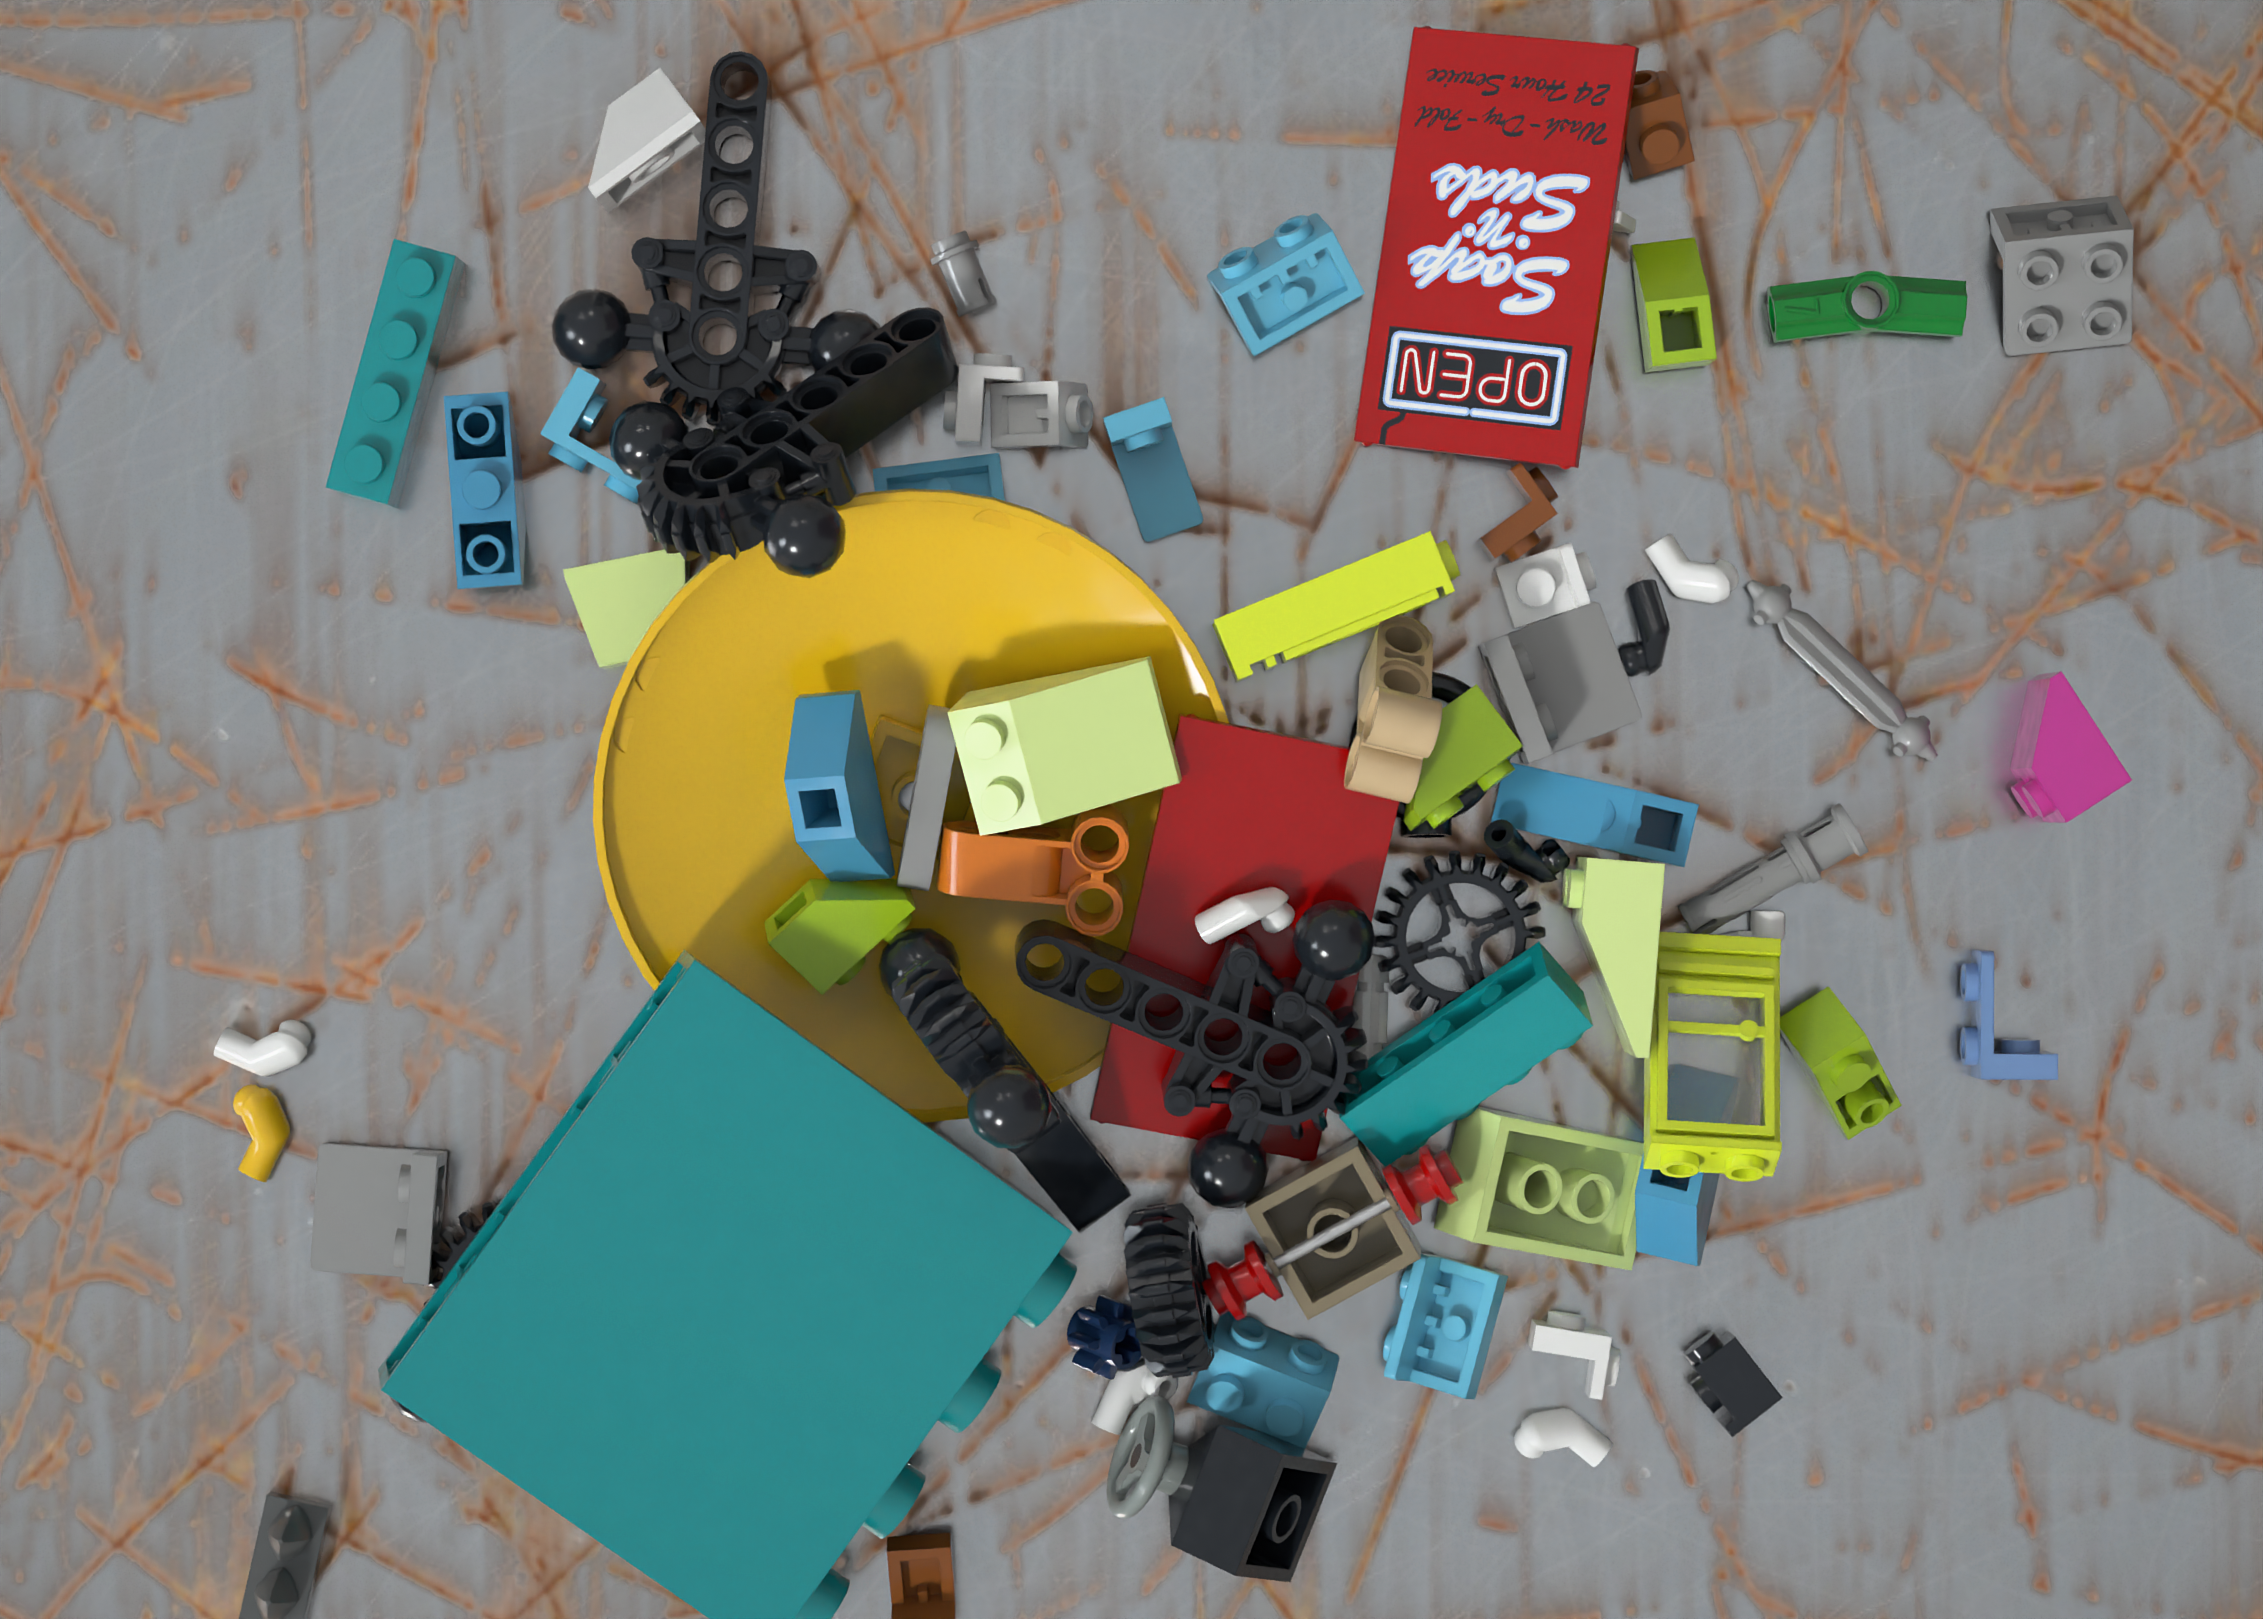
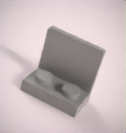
[1990,195,2134,356]
[1478,601,1642,764]
[310,1143,447,1285]

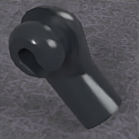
[1619,579,1670,677]
[1484,819,1570,883]

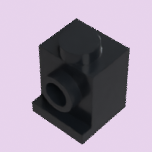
[1684,1331,1783,1437]

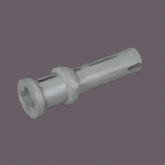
[1677,803,1869,934]

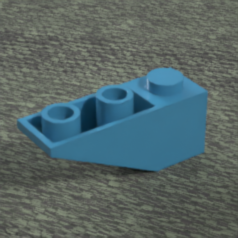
[1491,762,1699,867]

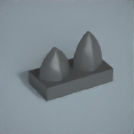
[239,1491,333,1619]

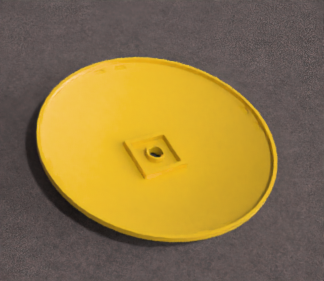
[593,488,1229,1122]

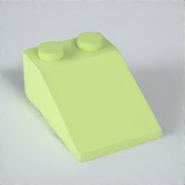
[947,656,1182,836]
[1562,856,1665,1058]
[1434,1107,1644,1271]

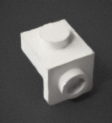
[943,353,1025,446]
[1527,1311,1621,1400]

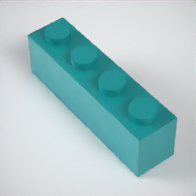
[326,239,465,509]
[1339,942,1593,1167]

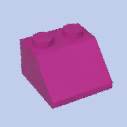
[2010,671,2132,823]

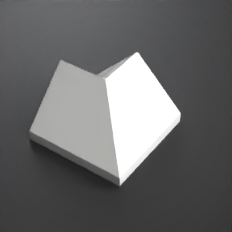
[588,68,706,213]

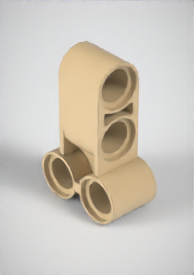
[1344,615,1443,804]

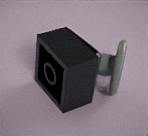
[1106,1396,1337,1582]

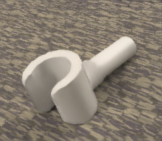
[1721,910,1785,941]

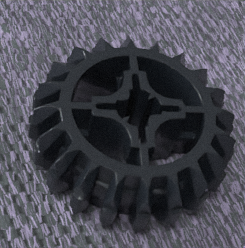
[1374,850,1546,1015]
[1123,1202,1215,1378]

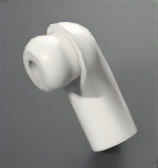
[1645,533,1739,604]
[1195,887,1295,944]
[214,1020,311,1077]
[1091,1360,1178,1435]
[1514,1408,1613,1467]

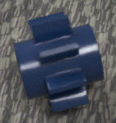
[1067,1295,1142,1380]

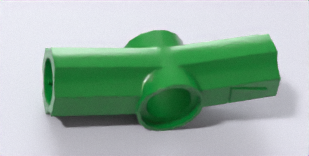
[1767,271,1968,343]

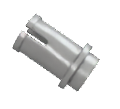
[930,231,997,317]

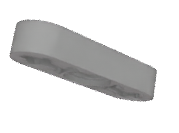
[896,705,956,891]

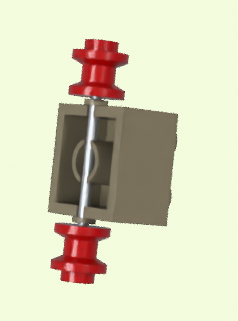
[1202,1137,1464,1321]

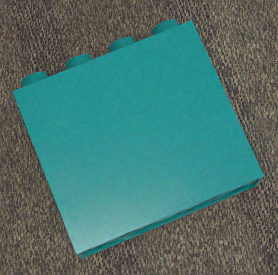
[378,950,1077,1619]

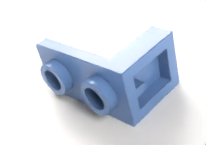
[1960,949,2058,1080]

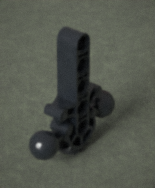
[551,51,880,426]
[609,307,959,578]
[1015,899,1375,1208]
[879,928,1131,1233]

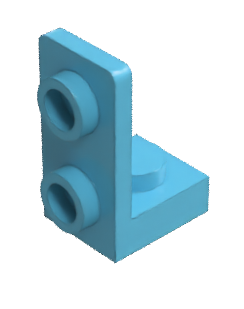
[540,367,642,504]
[1103,397,1203,542]

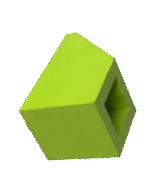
[1630,237,1717,373]
[1403,684,1523,831]
[764,879,916,995]
[1780,986,1902,1140]

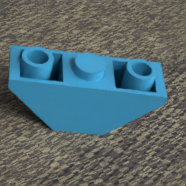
[444,392,526,590]
[784,690,895,882]
[1635,1065,1740,1266]

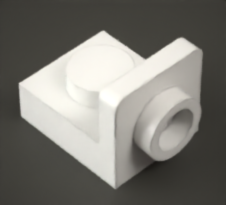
[990,381,1093,449]
[1494,542,1597,629]

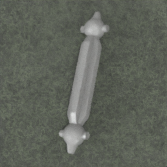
[1746,580,1938,762]

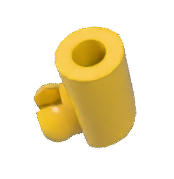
[233,1084,290,1182]

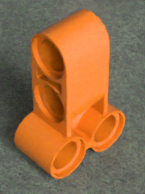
[937,805,1129,937]

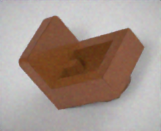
[1624,70,1695,180]
[1476,462,1558,563]
[887,1533,956,1619]

